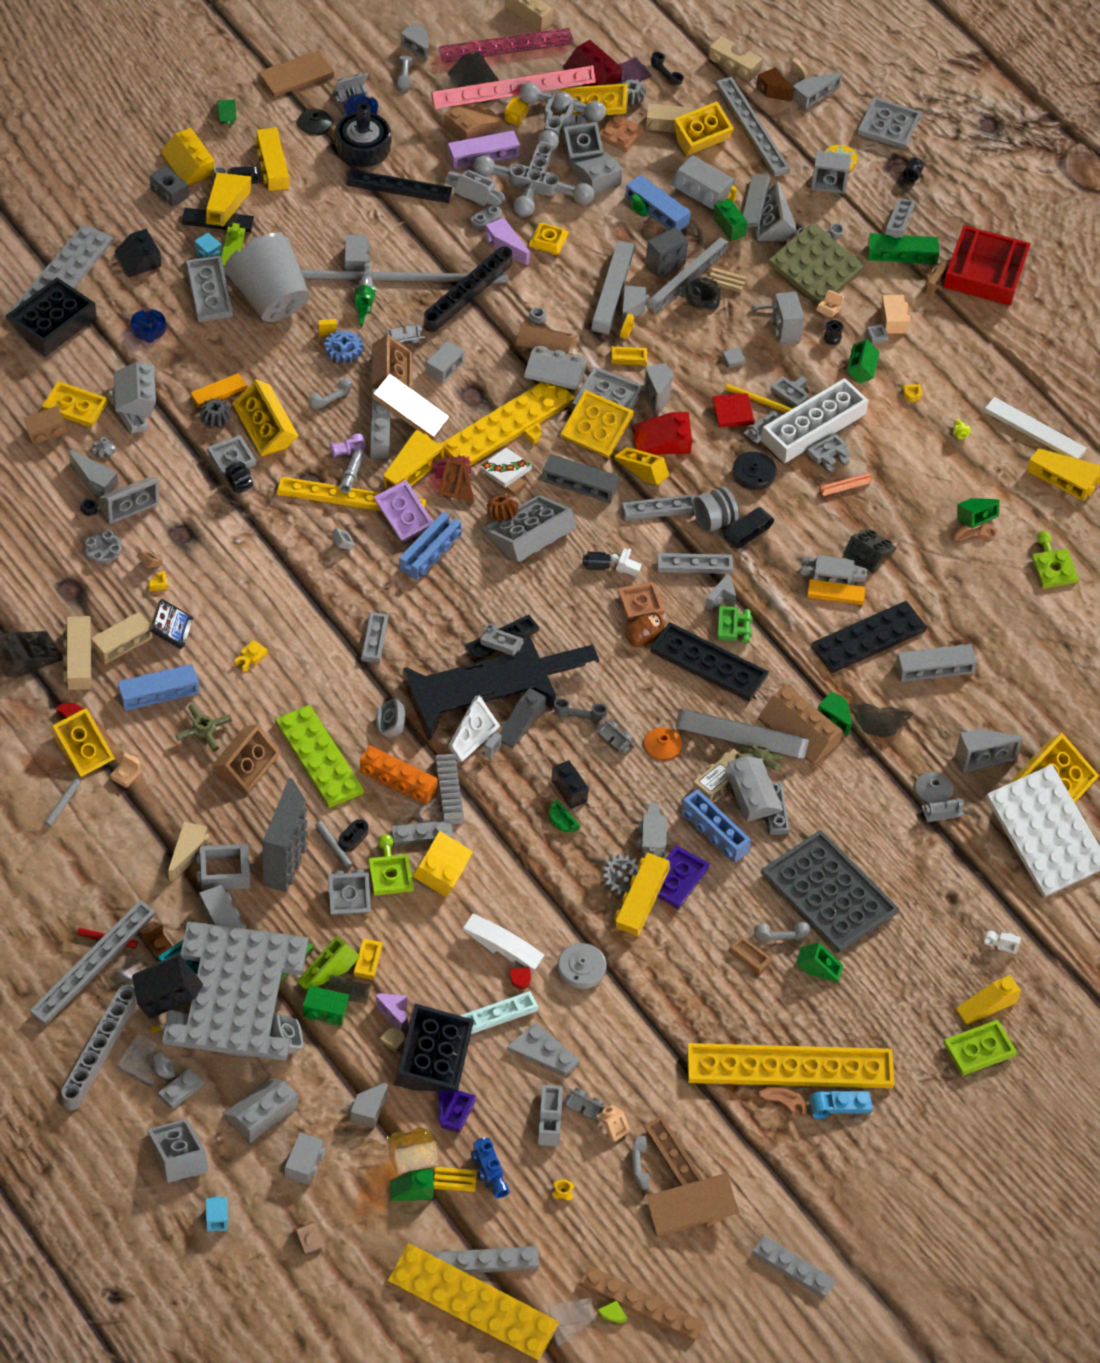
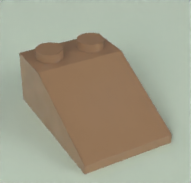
[444,102,504,141]

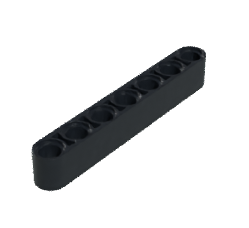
[423,246,512,332]

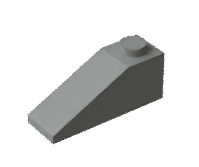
[792,73,843,109]
[69,449,118,497]

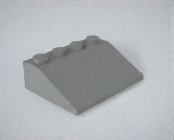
[481,495,577,562]

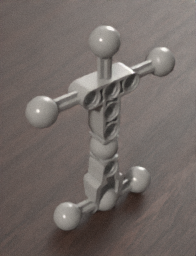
[473,83,606,217]

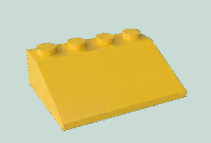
[1007,733,1099,803]

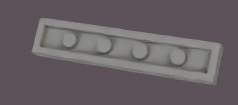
[431,1246,539,1274]

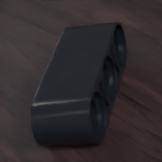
[723,507,774,549]

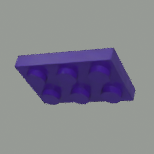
[657,845,710,909]

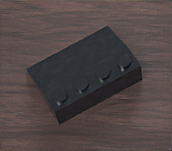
[5,277,97,357]
[394,1003,474,1092]

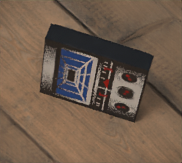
[149,599,194,649]

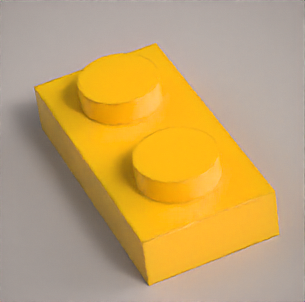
[354,938,383,980]

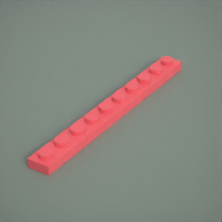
[431,66,596,109]

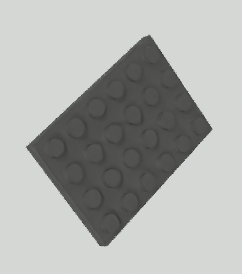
[761,829,899,954]

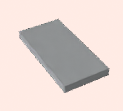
[186,255,233,322]

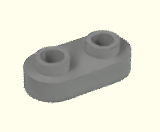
[471,206,502,231]

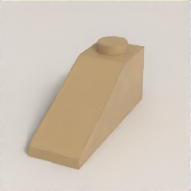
[168,822,210,882]

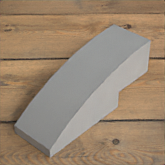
[538,1085,563,1147]

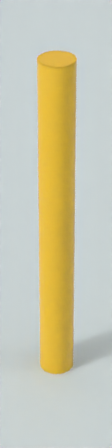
[725,384,793,413]

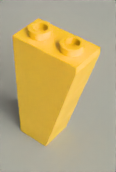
[206,173,251,226]
[383,430,445,490]
[1027,448,1100,501]

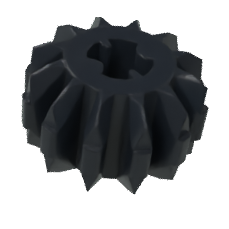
[225,461,253,494]

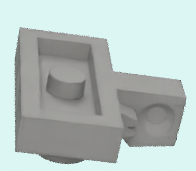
[770,376,810,407]

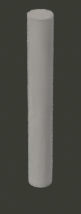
[44,779,81,827]
[315,821,353,869]

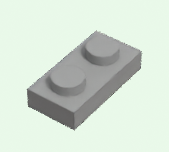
[158,1068,204,1110]

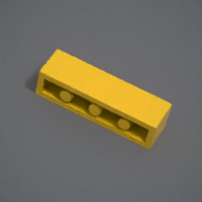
[254,127,289,191]
[614,852,670,937]

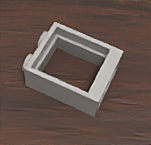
[196,844,250,891]

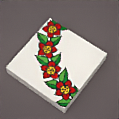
[480,448,532,488]

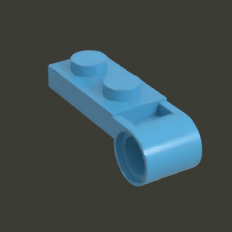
[809,1091,873,1119]

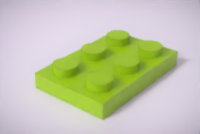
[943,1020,1017,1076]

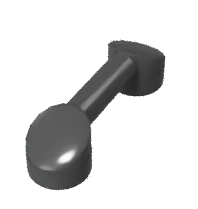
[554,698,607,721]

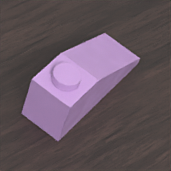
[484,218,530,265]

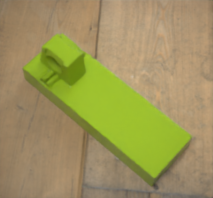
[221,223,245,268]

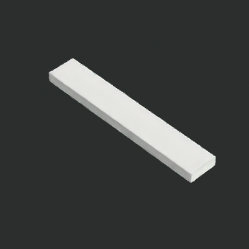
[984,397,1087,459]

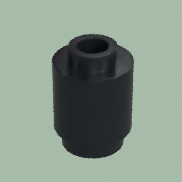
[582,551,610,571]

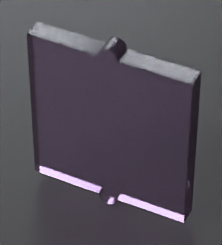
[619,57,651,82]

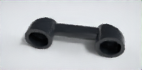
[651,52,684,85]

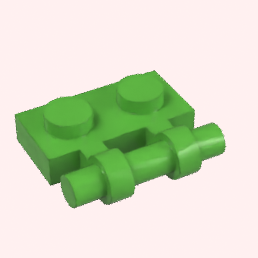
[717,606,752,644]

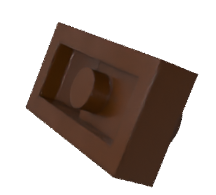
[137,921,173,961]

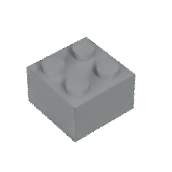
[811,151,851,194]
[770,291,804,344]

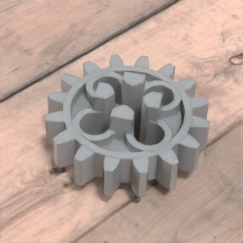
[600,854,638,897]

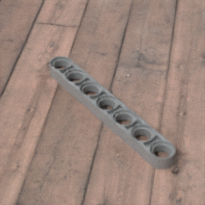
[647,238,729,313]

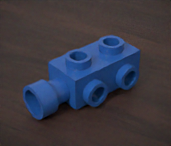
[471,1137,510,1199]

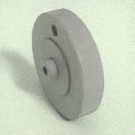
[558,943,607,989]

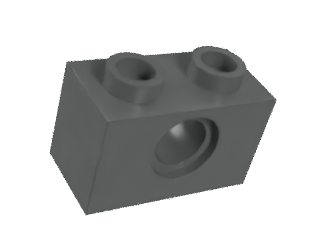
[149,166,189,207]

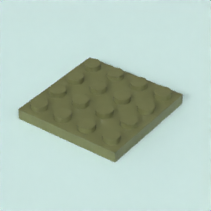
[768,222,865,305]

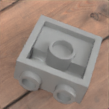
[328,870,371,915]

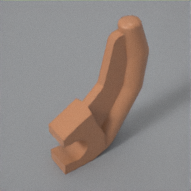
[953,523,997,542]
[758,1087,807,1116]

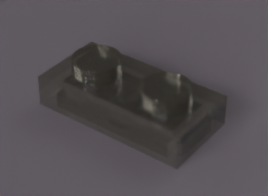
[328,975,371,1004]

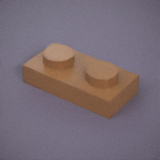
[925,260,950,296]

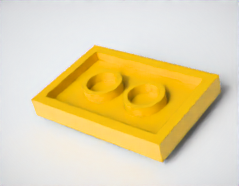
[42,381,108,428]

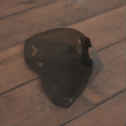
[848,704,914,737]

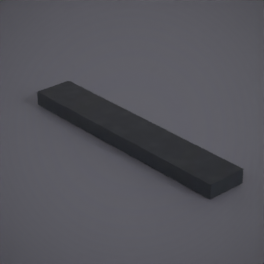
[347,169,453,204]

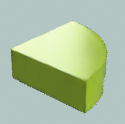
[597,1301,627,1323]

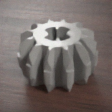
[620,78,646,106]

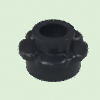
[80,499,98,516]

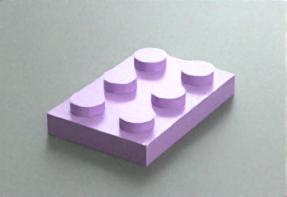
[374,480,433,543]

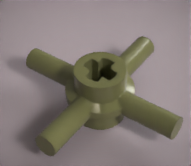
[175,704,232,752]
[735,744,784,771]

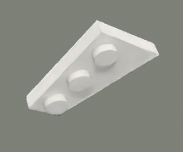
[448,695,500,762]

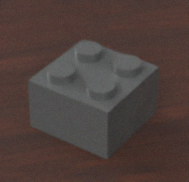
[645,227,689,278]

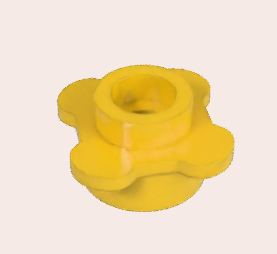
[552,1180,574,1201]

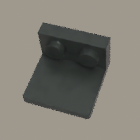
[843,529,897,573]

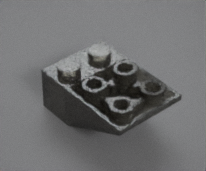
[0,631,63,677]

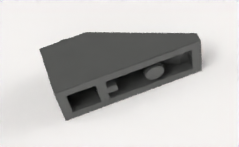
[499,688,546,749]

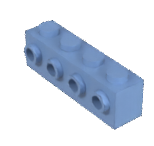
[681,789,751,863]

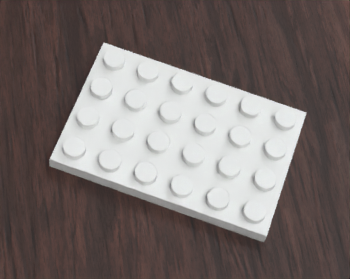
[985,765,1100,898]

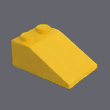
[50,708,115,778]
[412,831,473,897]

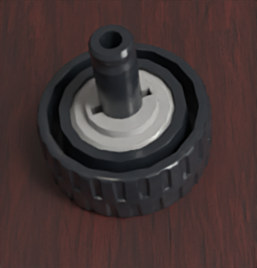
[334,103,392,167]

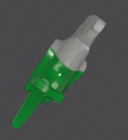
[355,263,376,325]

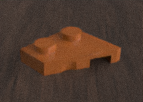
[439,458,474,503]

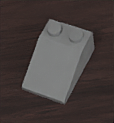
[566,153,623,193]
[955,729,1023,773]
[147,1119,208,1183]

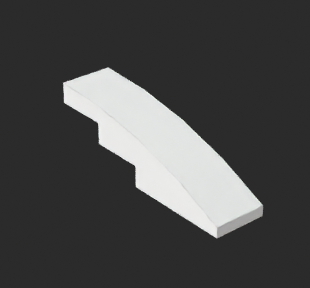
[462,914,544,972]

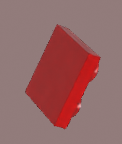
[712,393,755,428]

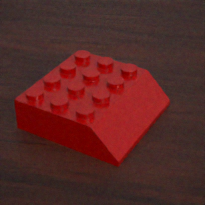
[943,225,1031,306]

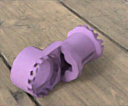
[329,434,366,458]

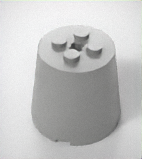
[224,233,310,322]

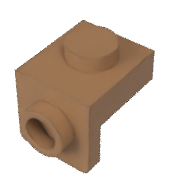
[293,1219,325,1254]

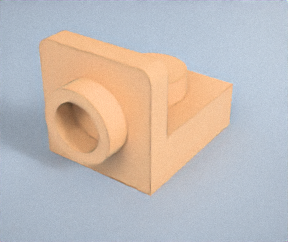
[110,753,141,788]
[596,1105,631,1142]

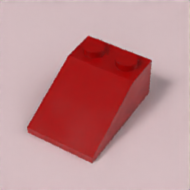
[633,412,692,455]

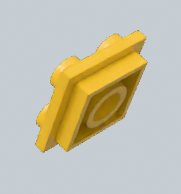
[529,223,569,255]

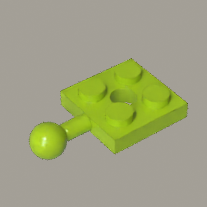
[1031,531,1079,588]
[368,834,414,896]

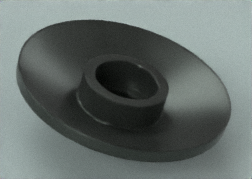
[298,109,332,135]

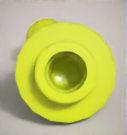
[953,419,971,439]

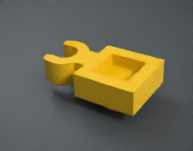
[234,640,268,672]

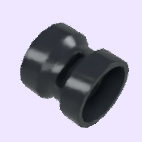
[903,157,924,182]
[824,320,843,345]

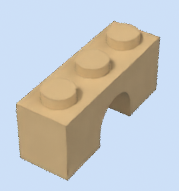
[709,36,763,82]

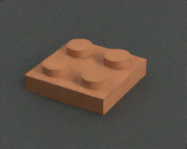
[599,114,644,153]
[618,581,665,622]

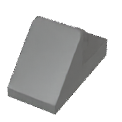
[705,574,736,612]

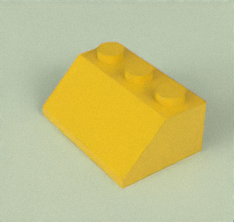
[674,101,734,156]
[160,128,215,185]

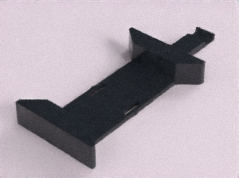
[403,636,599,740]

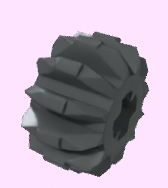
[200,398,231,428]

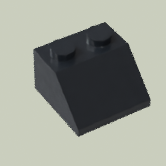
[114,229,161,278]

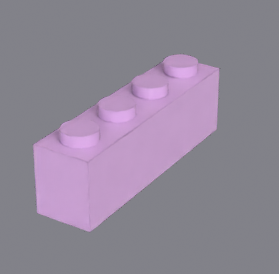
[448,131,520,170]

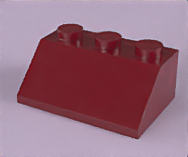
[563,40,623,86]

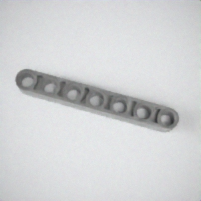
[591,240,635,335]
[675,708,809,758]
[61,985,136,1110]

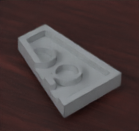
[507,1022,580,1077]

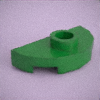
[549,799,580,832]

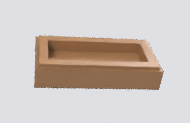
[728,935,772,974]

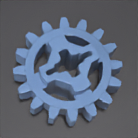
[324,329,364,364]

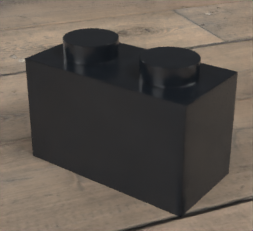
[551,760,589,809]

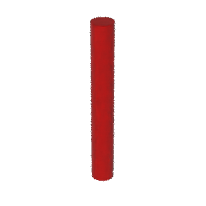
[77,927,138,949]

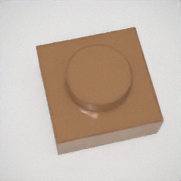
[136,551,162,568]

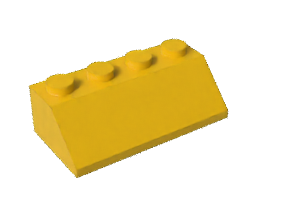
[232,379,298,456]

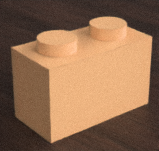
[881,295,910,333]

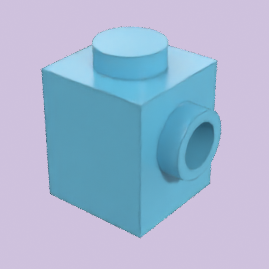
[194,233,222,258]

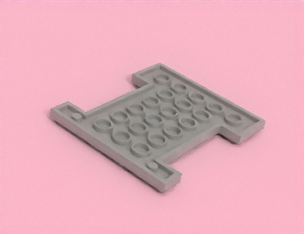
[163,922,308,1061]

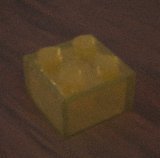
[386,1128,439,1174]

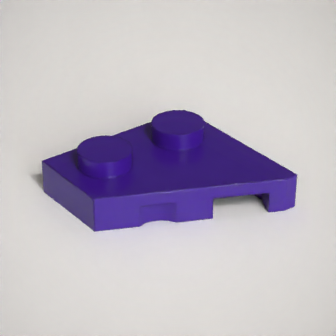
[438,1091,476,1133]

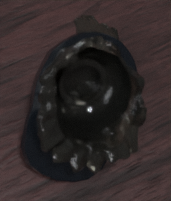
[679,277,722,309]

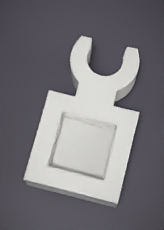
[984,930,1021,954]

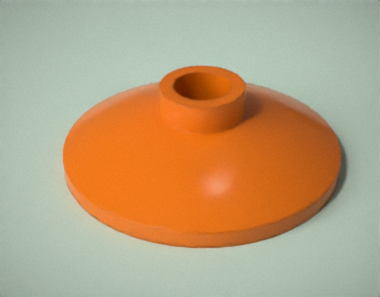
[644,727,682,760]

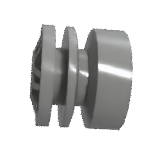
[692,486,739,533]

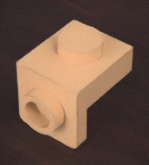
[816,290,844,317]

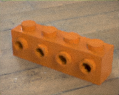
[360,745,438,805]

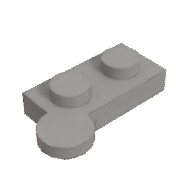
[480,624,523,656]

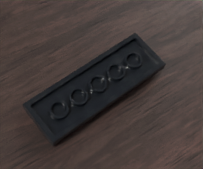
[811,601,927,674]
[650,622,769,702]

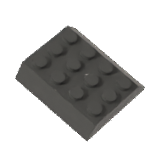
[263,778,308,892]

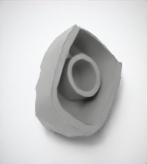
[376,699,405,738]
[271,1014,303,1054]

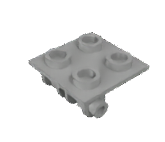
[331,72,369,103]

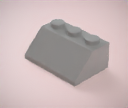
[670,155,735,209]
[524,346,587,390]
[113,362,156,417]
[99,477,160,524]
[725,756,783,822]
[223,1078,298,1143]

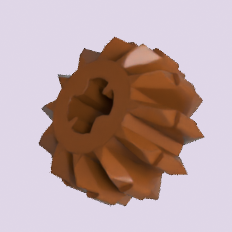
[487,493,519,522]

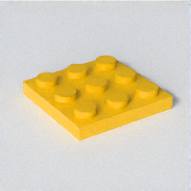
[560,389,634,458]

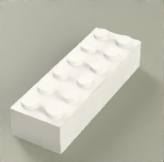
[761,378,869,464]

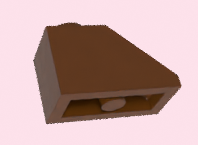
[756,67,794,101]

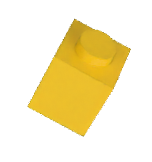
[504,96,529,127]

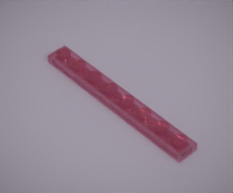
[439,28,573,63]

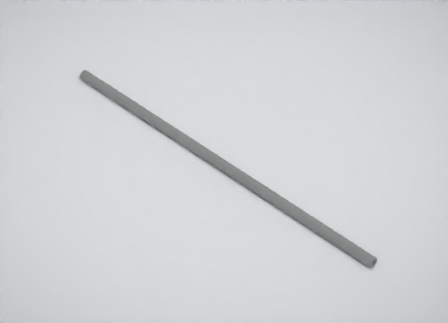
[223,268,508,284]

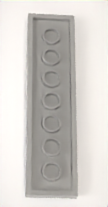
[6,224,114,315]

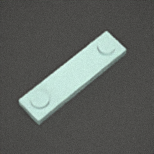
[460,991,538,1034]

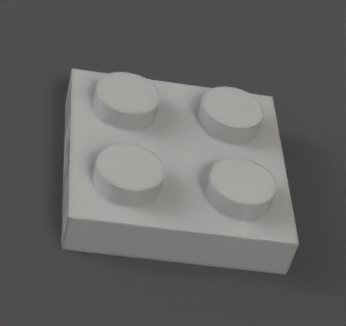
[207,435,256,477]

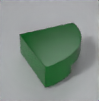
[630,193,648,217]

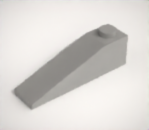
[755,181,797,242]

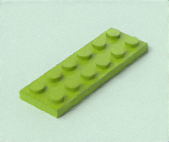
[275,705,364,808]

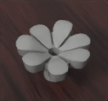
[92,437,117,458]

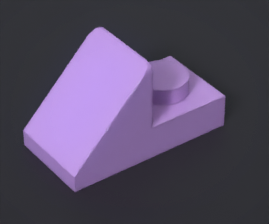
[375,993,408,1032]

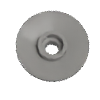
[915,772,954,804]

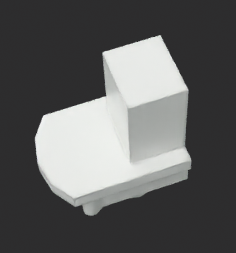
[610,548,642,577]

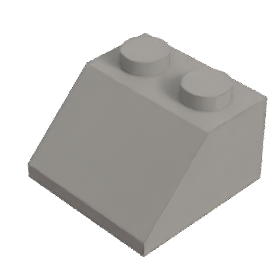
[562,122,604,159]
[643,363,674,417]

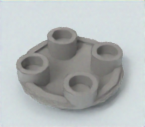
[84,530,122,563]

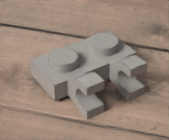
[807,434,851,473]

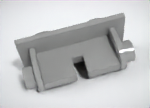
[386,324,425,345]
[744,411,778,444]
[596,717,635,753]
[921,798,964,822]
[563,1088,606,1121]

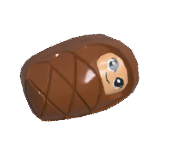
[625,612,665,647]

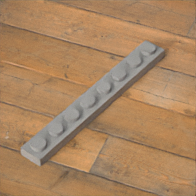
[716,77,790,177]
[30,900,156,1026]

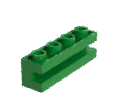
[867,233,939,264]

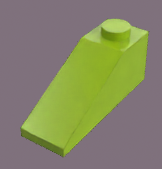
[296,935,360,991]

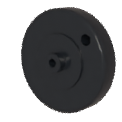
[732,452,777,490]

